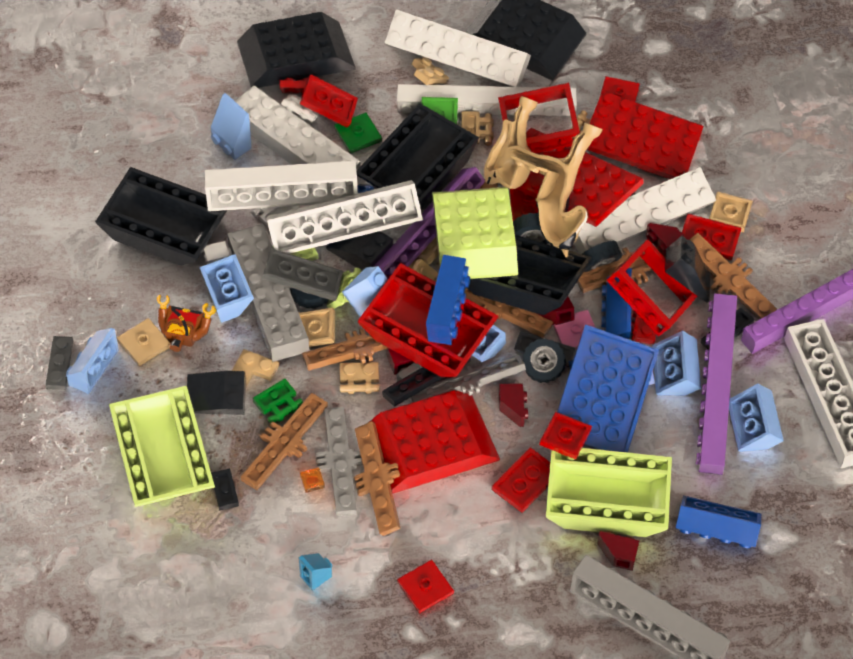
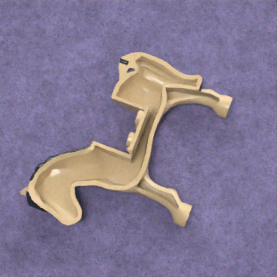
[484,96,603,257]

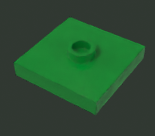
[334,113,382,154]

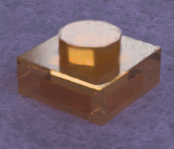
[300,467,325,493]

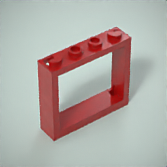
[498,83,580,154]
[607,239,698,337]

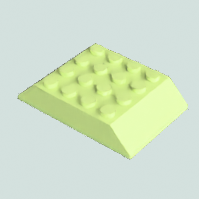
[432,187,518,279]
[109,386,215,507]
[546,448,672,537]

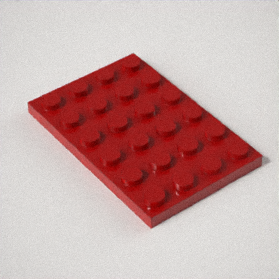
[587,90,704,179]

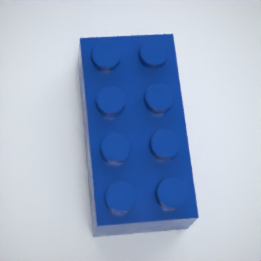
[426,255,470,345]

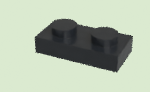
[211,468,239,511]

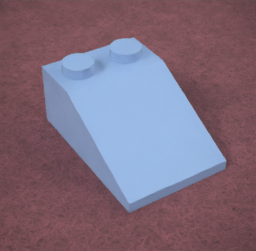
[211,93,252,160]

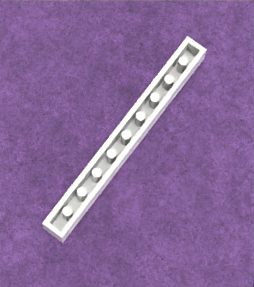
[397,84,577,116]

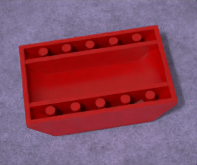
[358,263,498,377]
[369,390,500,494]

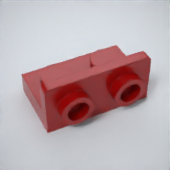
[280,76,318,94]
[631,310,656,345]

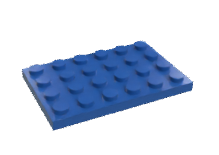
[557,324,659,453]

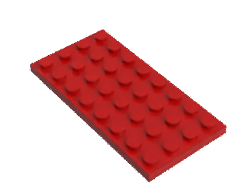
[516,128,644,227]

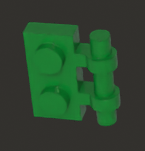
[253,379,303,423]

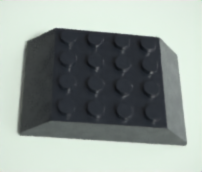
[465,0,586,81]
[237,12,356,88]
[356,103,479,210]
[95,167,227,266]
[467,235,592,315]

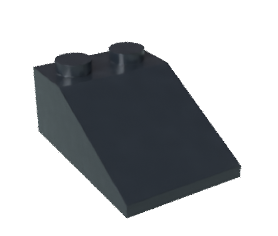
[326,231,393,271]
[665,236,710,303]
[187,371,246,415]

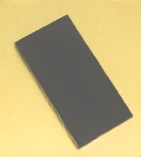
[262,248,343,301]

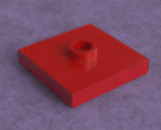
[600,76,640,102]
[539,412,592,459]
[397,560,454,614]

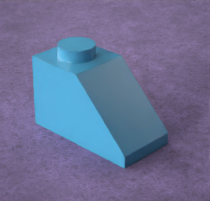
[299,553,332,591]

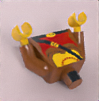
[157,295,216,352]

